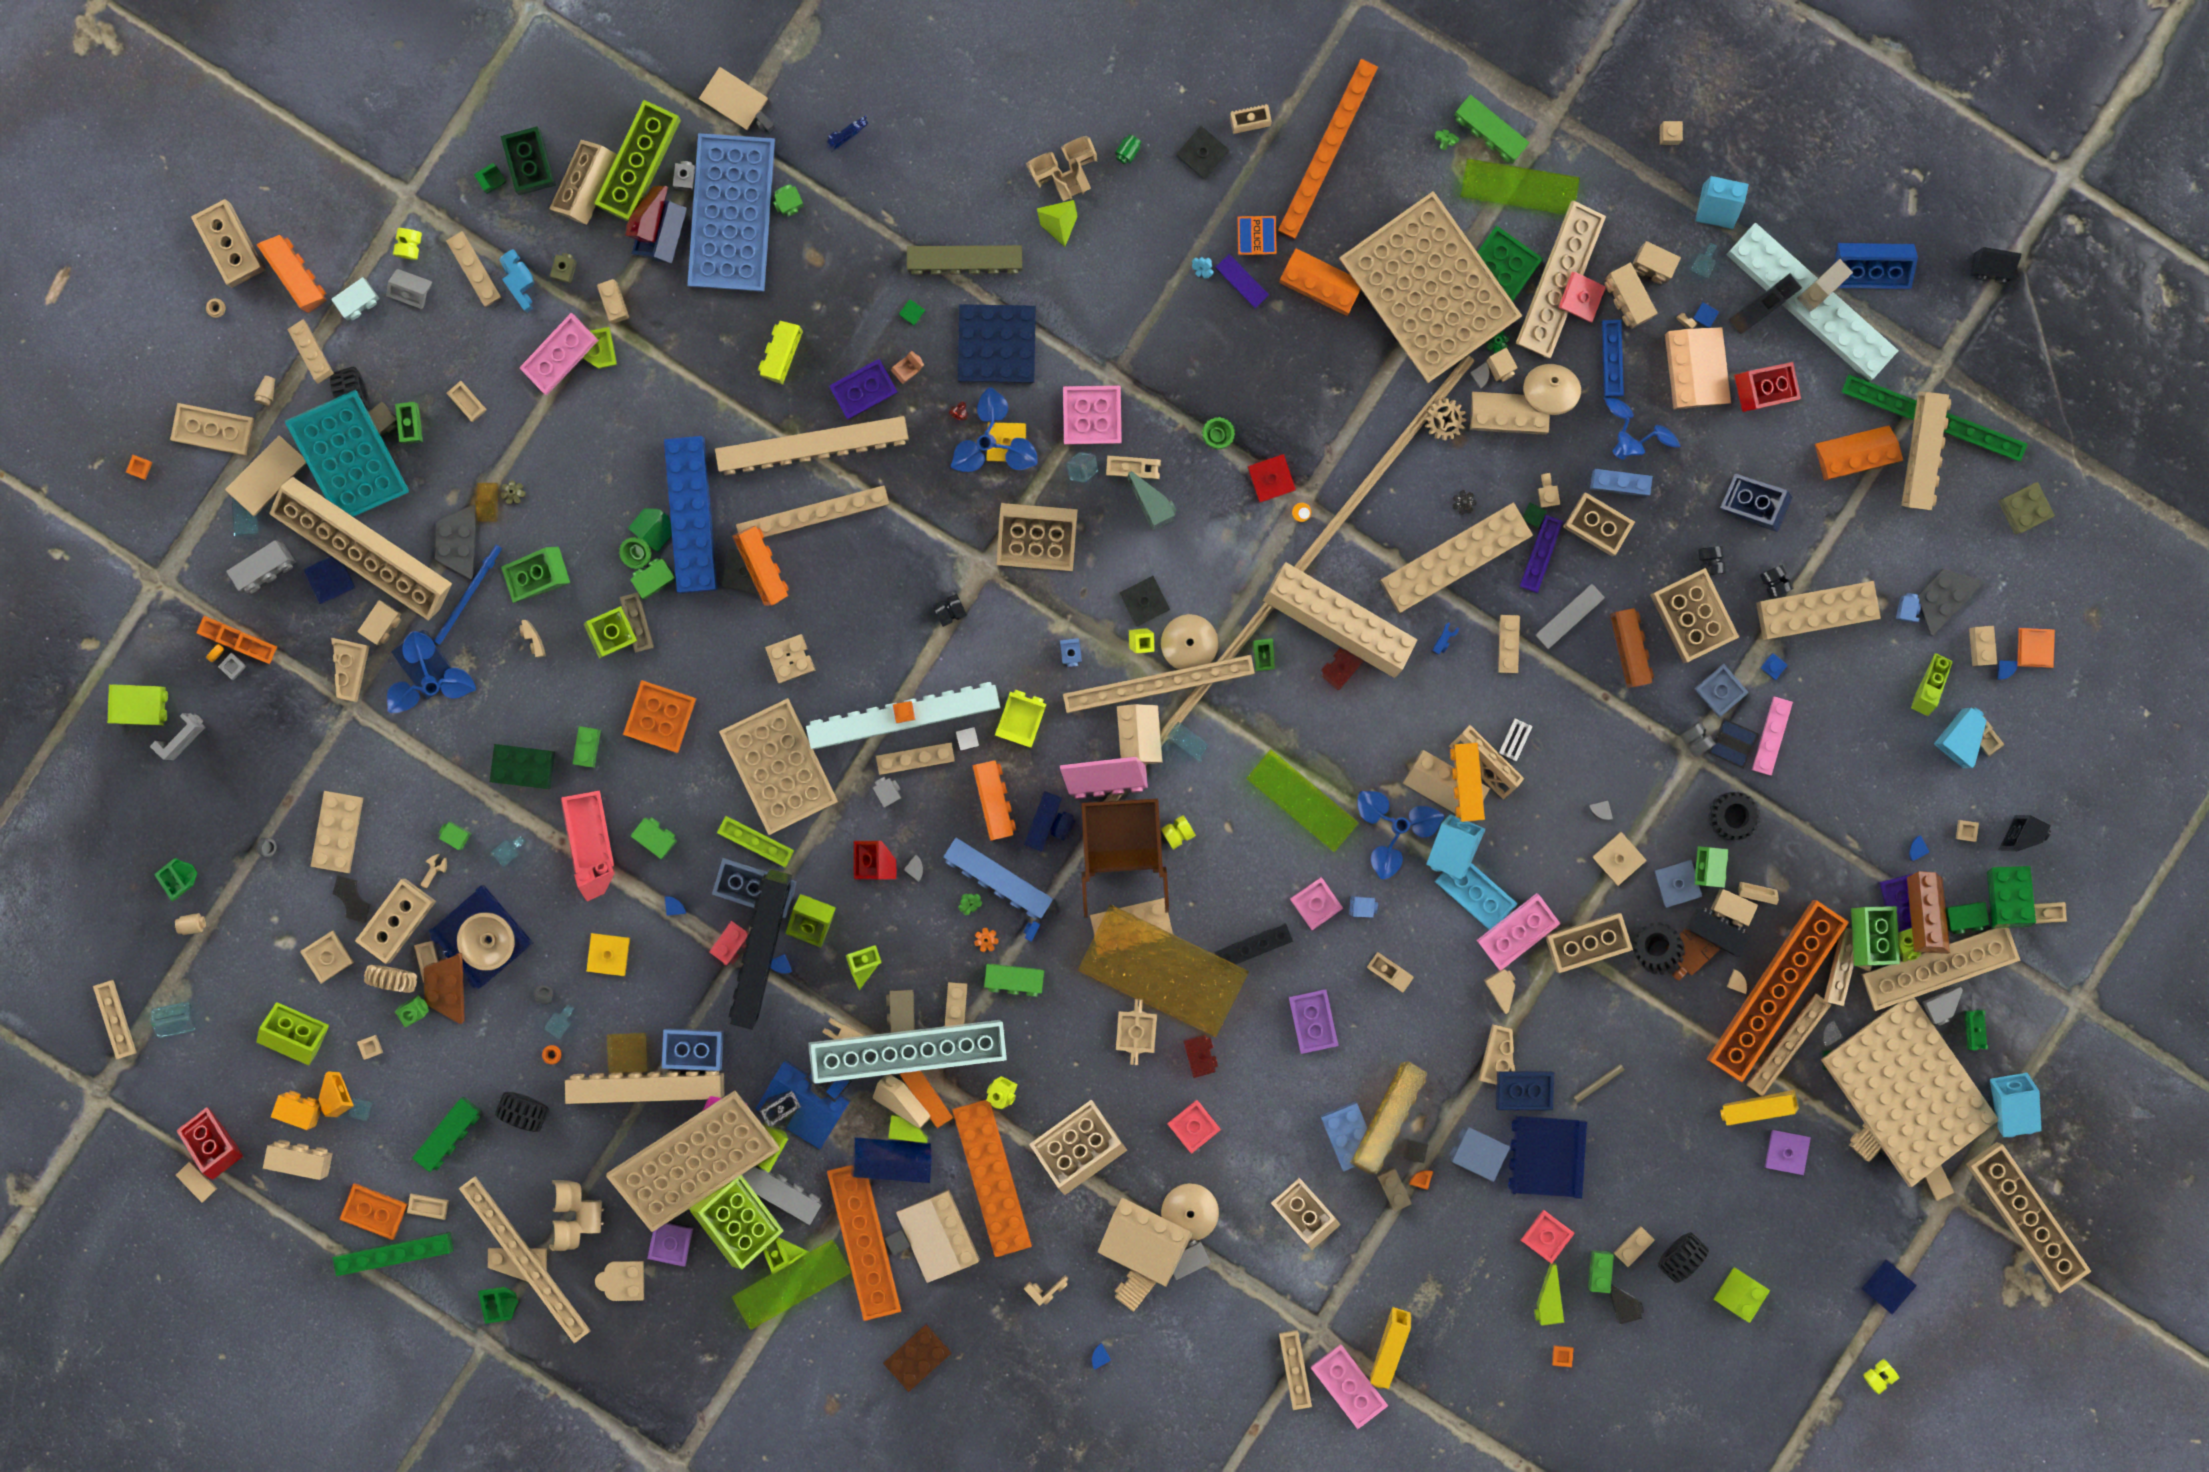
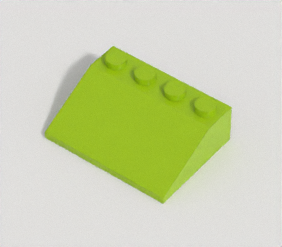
[689,1175,783,1270]

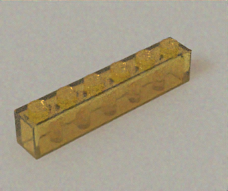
[1350,1061,1427,1174]

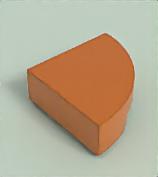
[1409,1170,1433,1190]

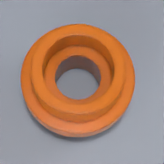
[542,1045,562,1064]

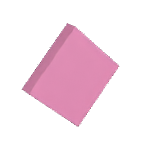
[1290,877,1343,930]

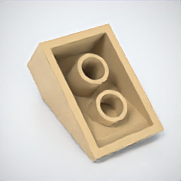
[1271,1178,1340,1250]

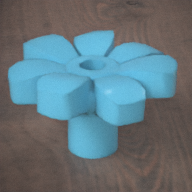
[1192,257,1213,279]

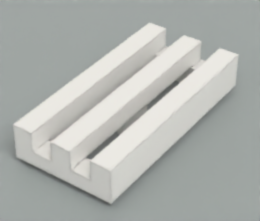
[1499,718,1533,761]

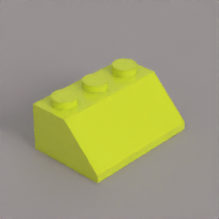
[758,321,803,385]

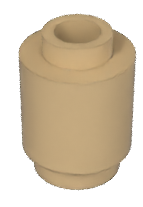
[175,913,206,935]

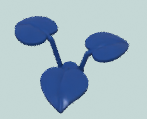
[951,387,1038,472]
[1603,397,1681,460]
[387,631,476,713]
[1357,791,1444,880]

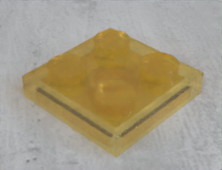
[607,1032,648,1073]

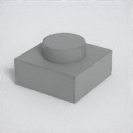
[218,653,246,680]

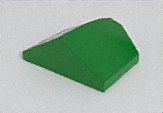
[628,508,672,552]
[154,858,197,902]
[478,1287,518,1324]

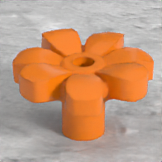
[974,928,999,952]

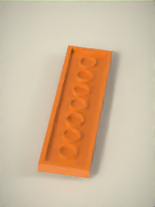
[952,1099,1032,1257]
[827,1161,902,1321]

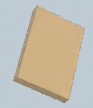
[699,67,768,131]

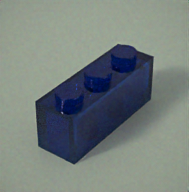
[1024,791,1062,852]

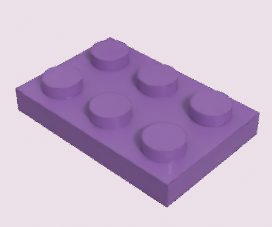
[1288,989,1338,1054]

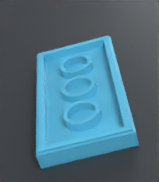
[1435,863,1517,930]

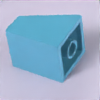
[1695,176,1749,229]
[1934,707,1987,768]
[1426,814,1485,879]
[1990,1073,2041,1137]

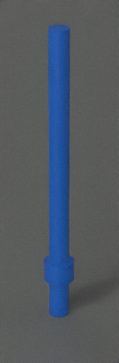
[434,544,502,645]

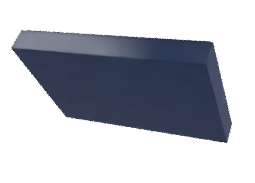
[1496,1071,1554,1110]

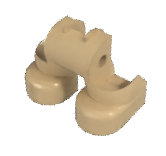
[1026,136,1097,201]
[549,1180,604,1251]

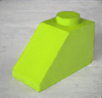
[889,1114,928,1143]

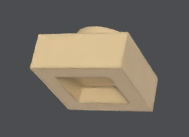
[1956,820,1979,842]
[357,1035,383,1060]

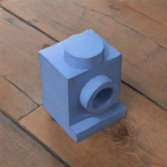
[1896,593,1921,623]
[1060,638,1082,667]

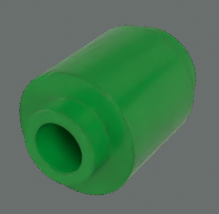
[1115,134,1141,164]

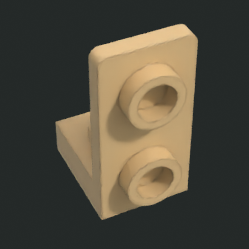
[1024,1275,1068,1306]

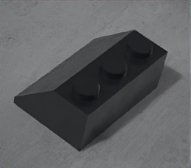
[1999,815,2051,852]

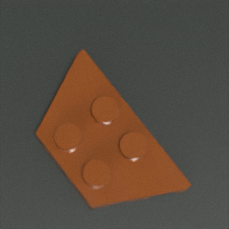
[423,953,465,1024]

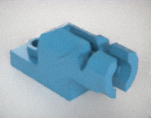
[499,249,534,313]

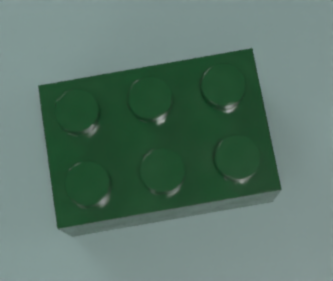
[500,126,556,196]
[489,744,555,789]

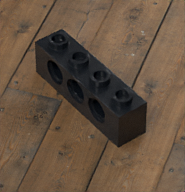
[1214,923,1293,970]

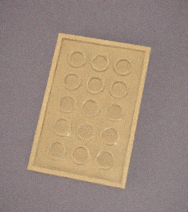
[719,698,838,835]

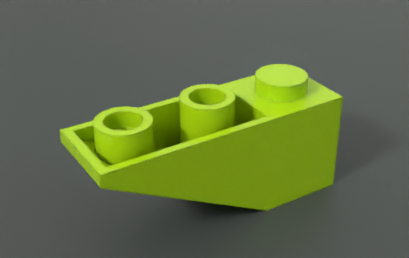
[1911,653,1953,716]

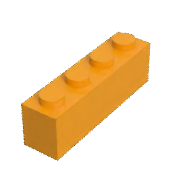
[1450,742,1485,822]

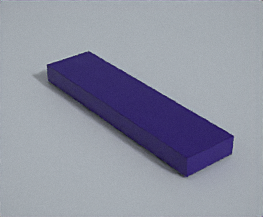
[1519,515,1563,593]

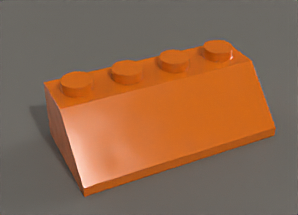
[257,235,327,313]
[1279,248,1361,316]
[1815,425,1903,481]
[732,526,789,606]
[972,760,1016,841]

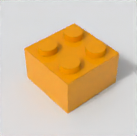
[271,1090,321,1130]

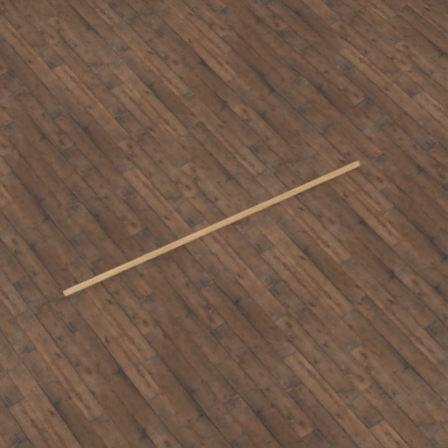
[1103,355,1474,802]

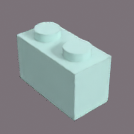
[331,277,380,320]

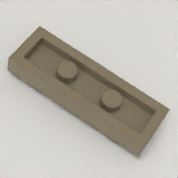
[620,592,654,653]

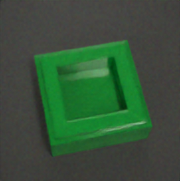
[899,299,925,326]

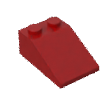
[1734,362,1801,412]
[176,1107,243,1180]

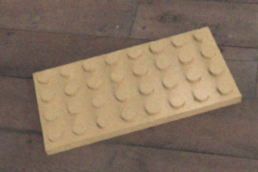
[606,1091,780,1232]

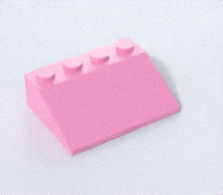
[1060,757,1148,799]

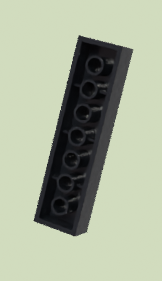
[728,869,793,1030]

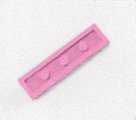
[1752,697,1793,776]

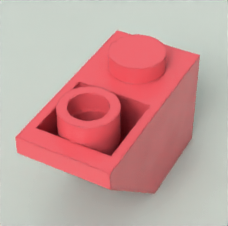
[574,859,614,901]

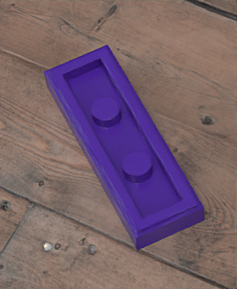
[1215,254,1269,309]

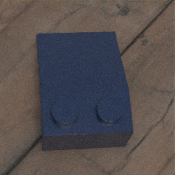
[1720,473,1793,532]
[391,630,452,700]

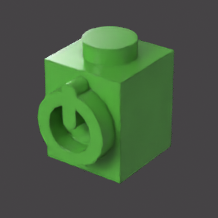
[773,185,804,216]
[395,995,429,1028]

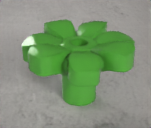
[1435,129,1459,150]
[958,894,982,915]

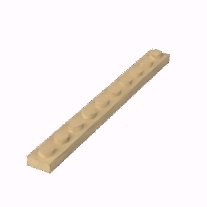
[1063,655,1255,713]
[459,1176,591,1343]

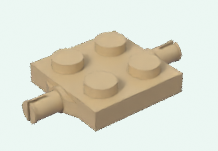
[1116,999,1157,1065]

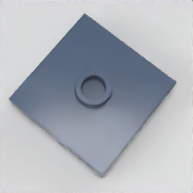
[1694,664,1749,718]
[1654,860,1703,908]

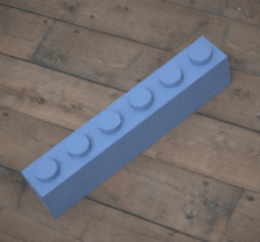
[944,837,1053,920]

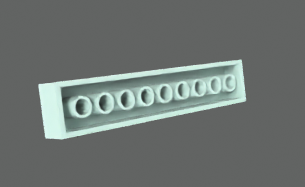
[1726,223,1899,382]
[806,682,1001,749]
[808,1020,1007,1083]

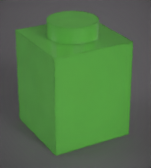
[439,822,472,850]

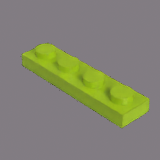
[717,816,795,868]

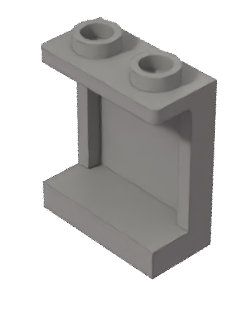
[150,713,205,760]

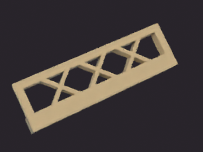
[1449,725,1524,800]

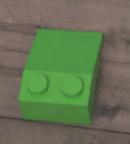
[501,547,570,603]

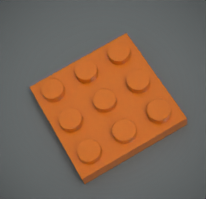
[623,680,697,753]

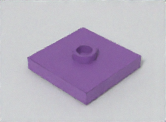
[1765,1130,1811,1175]
[647,1223,693,1267]

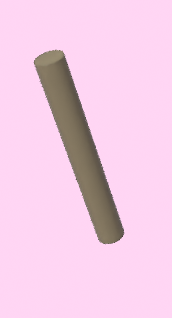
[1573,1064,1625,1103]

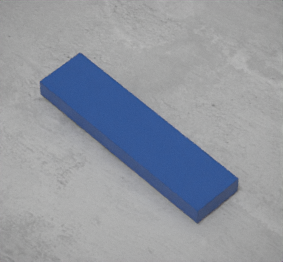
[1602,320,1624,397]

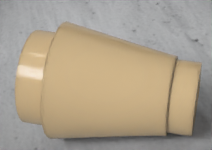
[254,376,276,406]

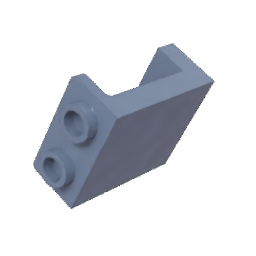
[1449,1126,1510,1182]

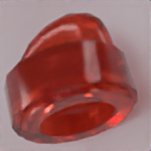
[949,401,969,421]

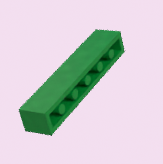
[332,1232,454,1276]

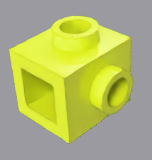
[986,1076,1018,1109]

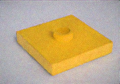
[987,422,1026,462]
[586,933,630,976]

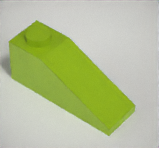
[1534,1263,1564,1326]

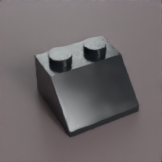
[1970,247,2022,284]

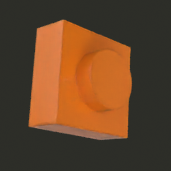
[126,455,152,480]
[893,701,915,724]
[1552,1345,1574,1367]

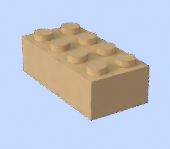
[1545,913,1633,973]

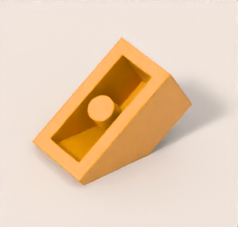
[318,1071,354,1117]

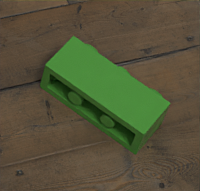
[984,963,1044,997]

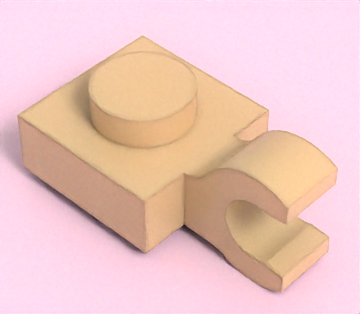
[1538,473,1560,508]

